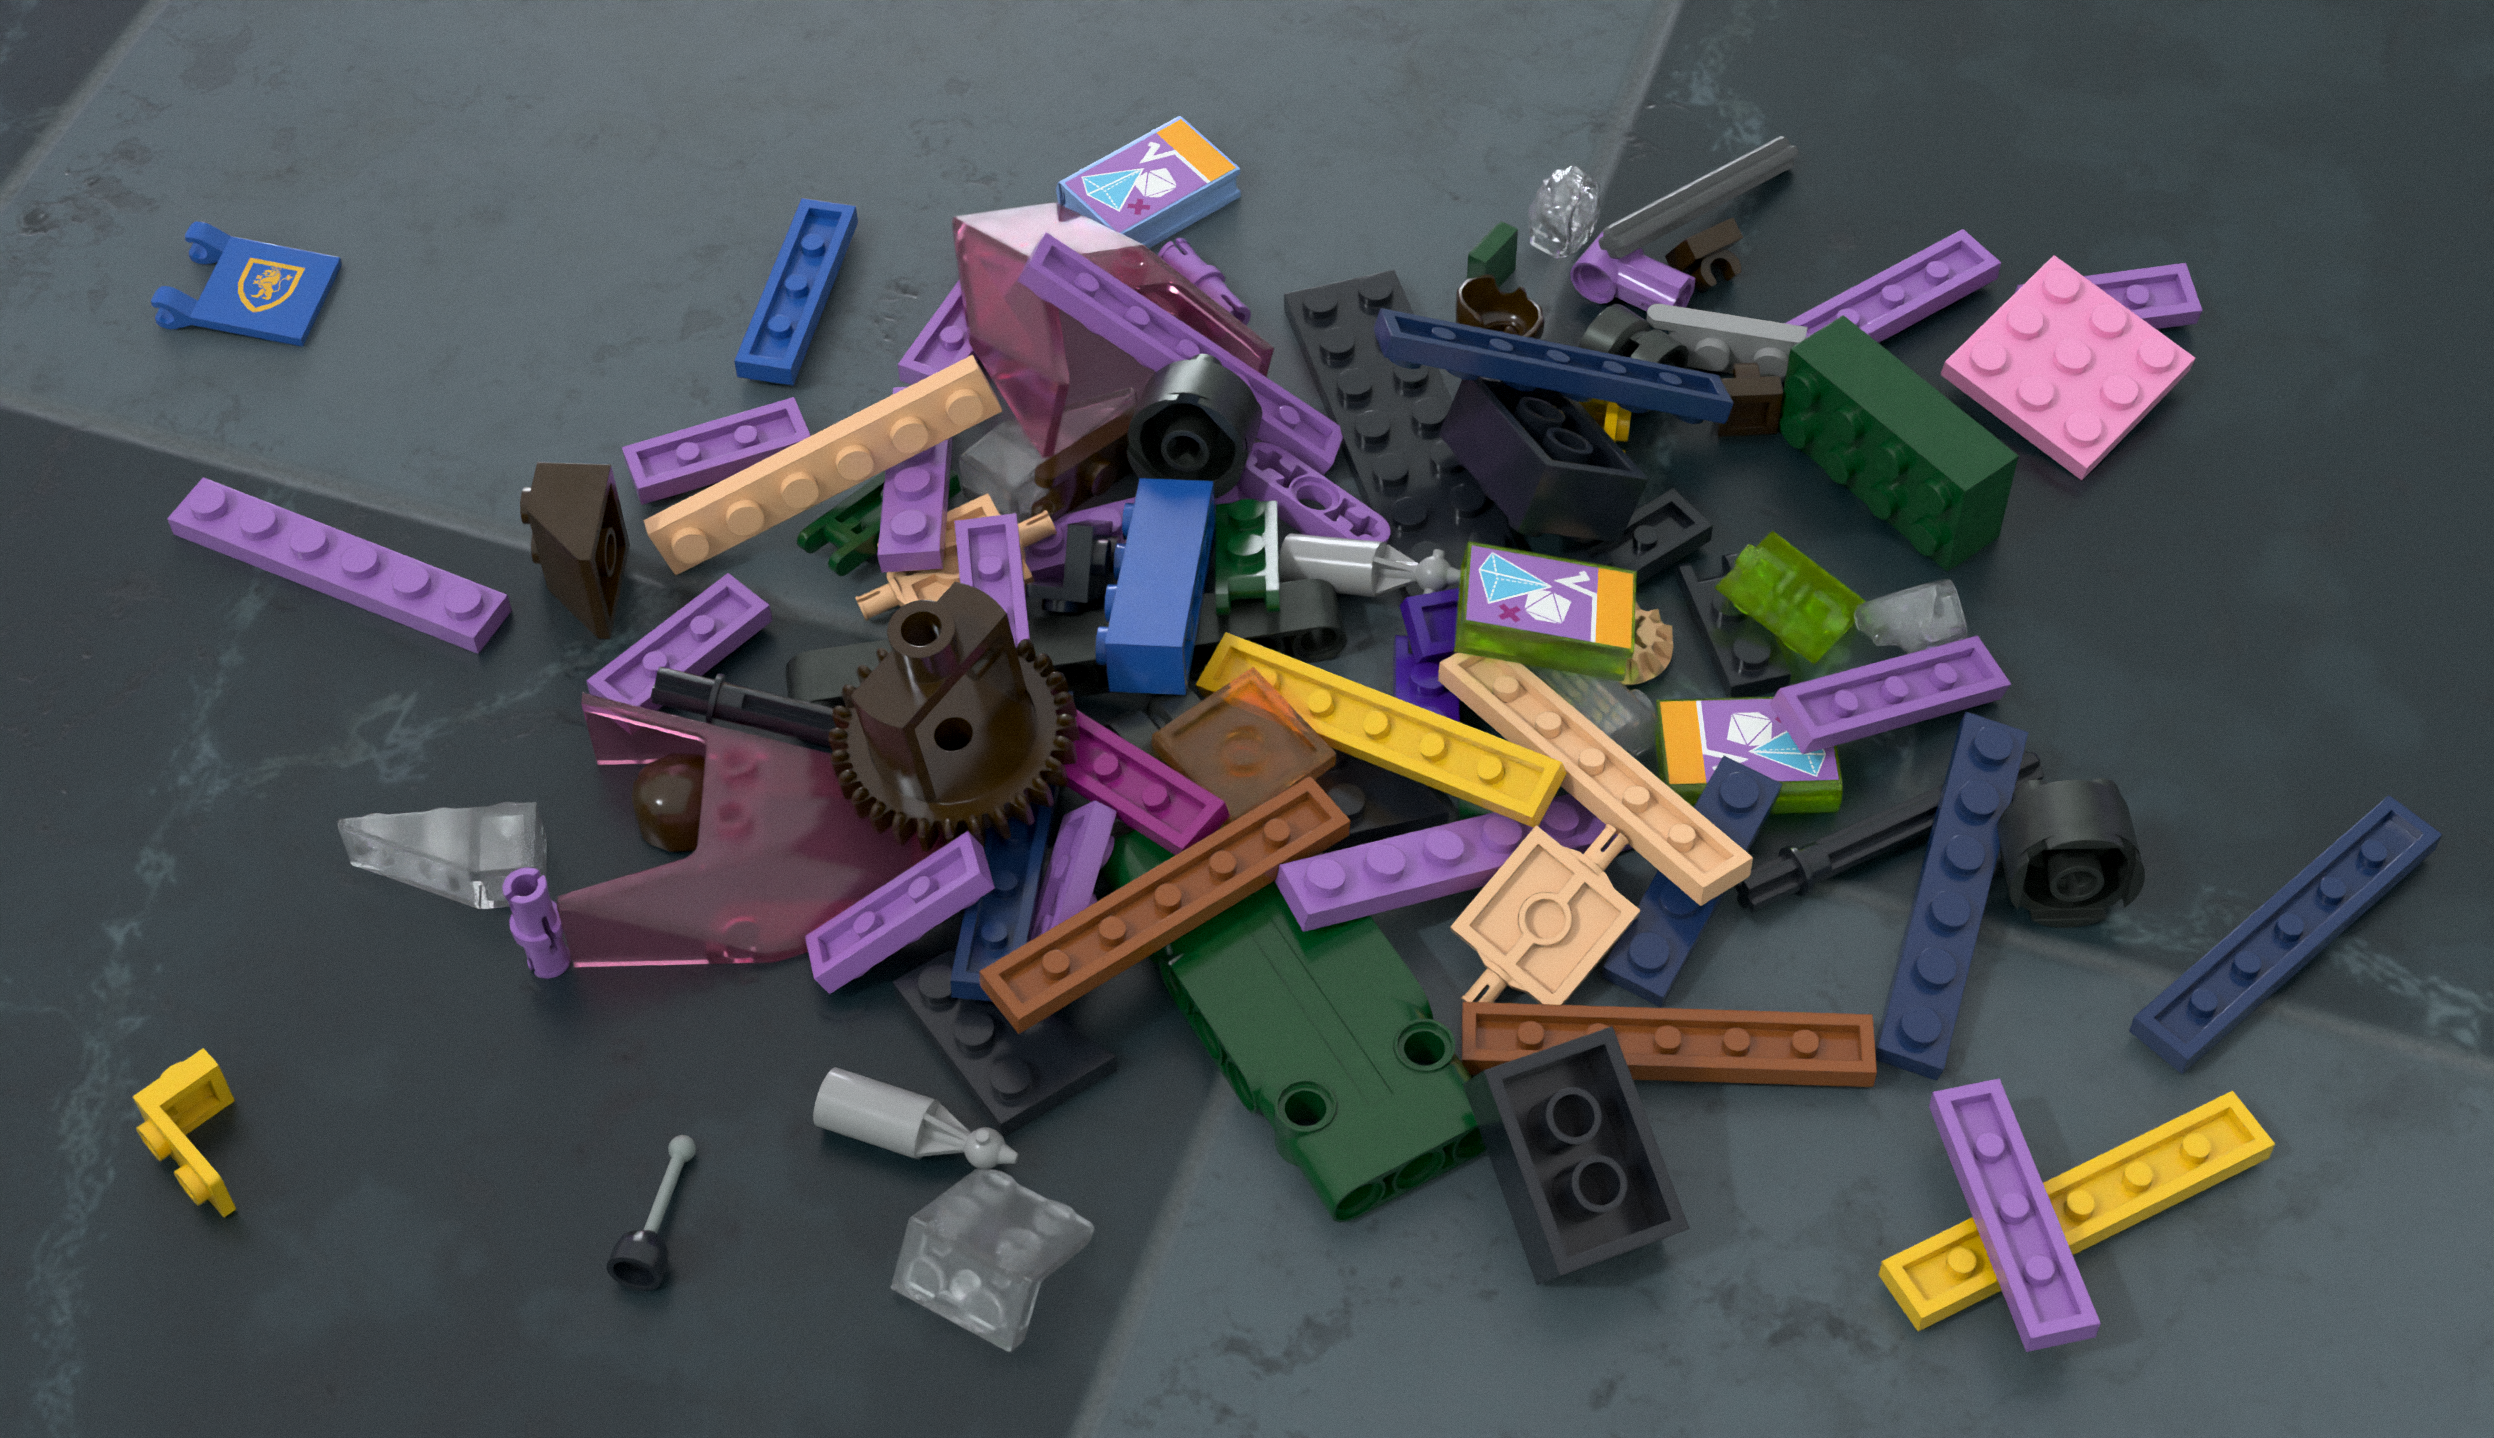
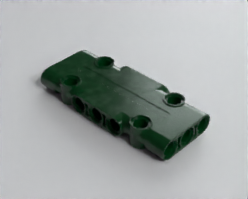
[1099,779,1486,1223]

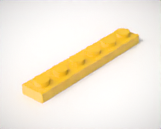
[1195,632,1567,828]
[1878,1091,2275,1332]

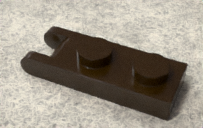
[1031,403,1138,522]

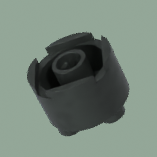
[1127,354,1263,499]
[1997,778,2145,928]

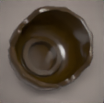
[1455,274,1545,339]
[631,753,733,852]

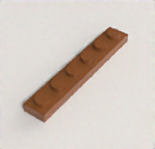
[979,776,1351,1034]
[1461,1002,1877,1087]

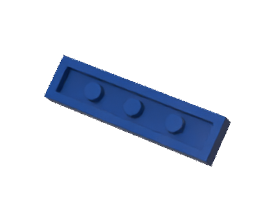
[734,198,858,386]

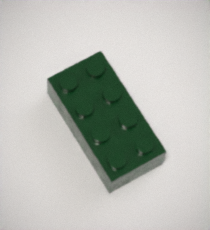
[1778,315,2019,572]

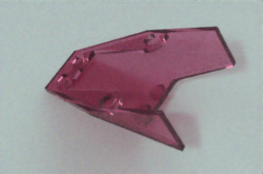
[952,202,1274,458]
[557,693,947,967]

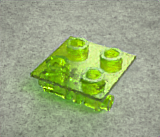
[1715,531,1871,665]

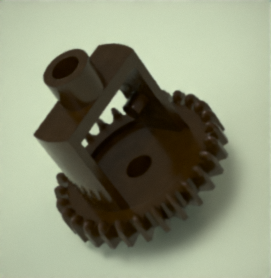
[828,582,1080,852]

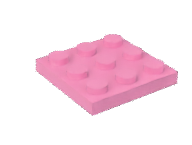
[1940,255,2196,481]

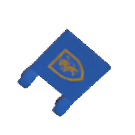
[151,222,342,347]

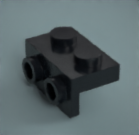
[1026,519,1121,613]

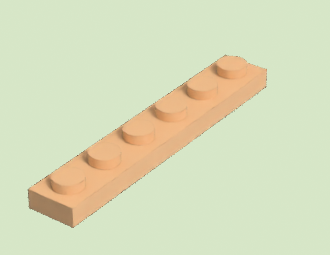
[643,355,1002,576]
[1438,636,1753,906]

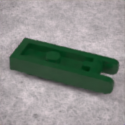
[797,469,961,576]
[1215,499,1280,616]

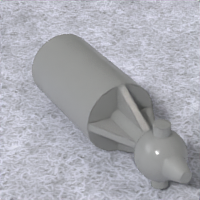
[1279,533,1465,597]
[813,1067,1019,1169]

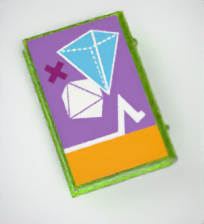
[1454,541,1636,681]
[1653,697,1843,815]

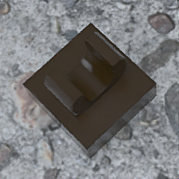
[1665,217,1743,293]
[1715,362,1783,437]

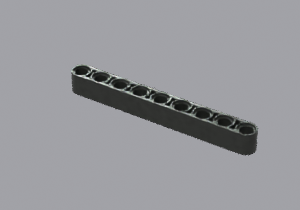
[785,579,1347,708]

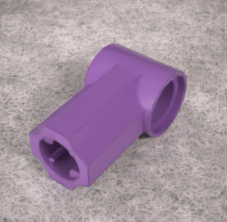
[1570,231,1696,311]

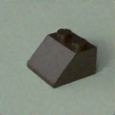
[520,462,630,639]

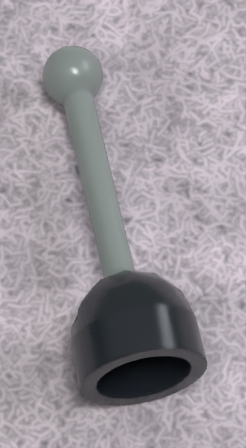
[606,1135,696,1291]

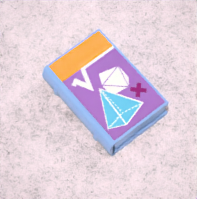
[1056,116,1241,265]

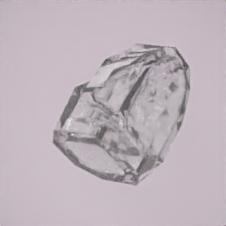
[1528,166,1601,259]
[1854,579,1968,654]

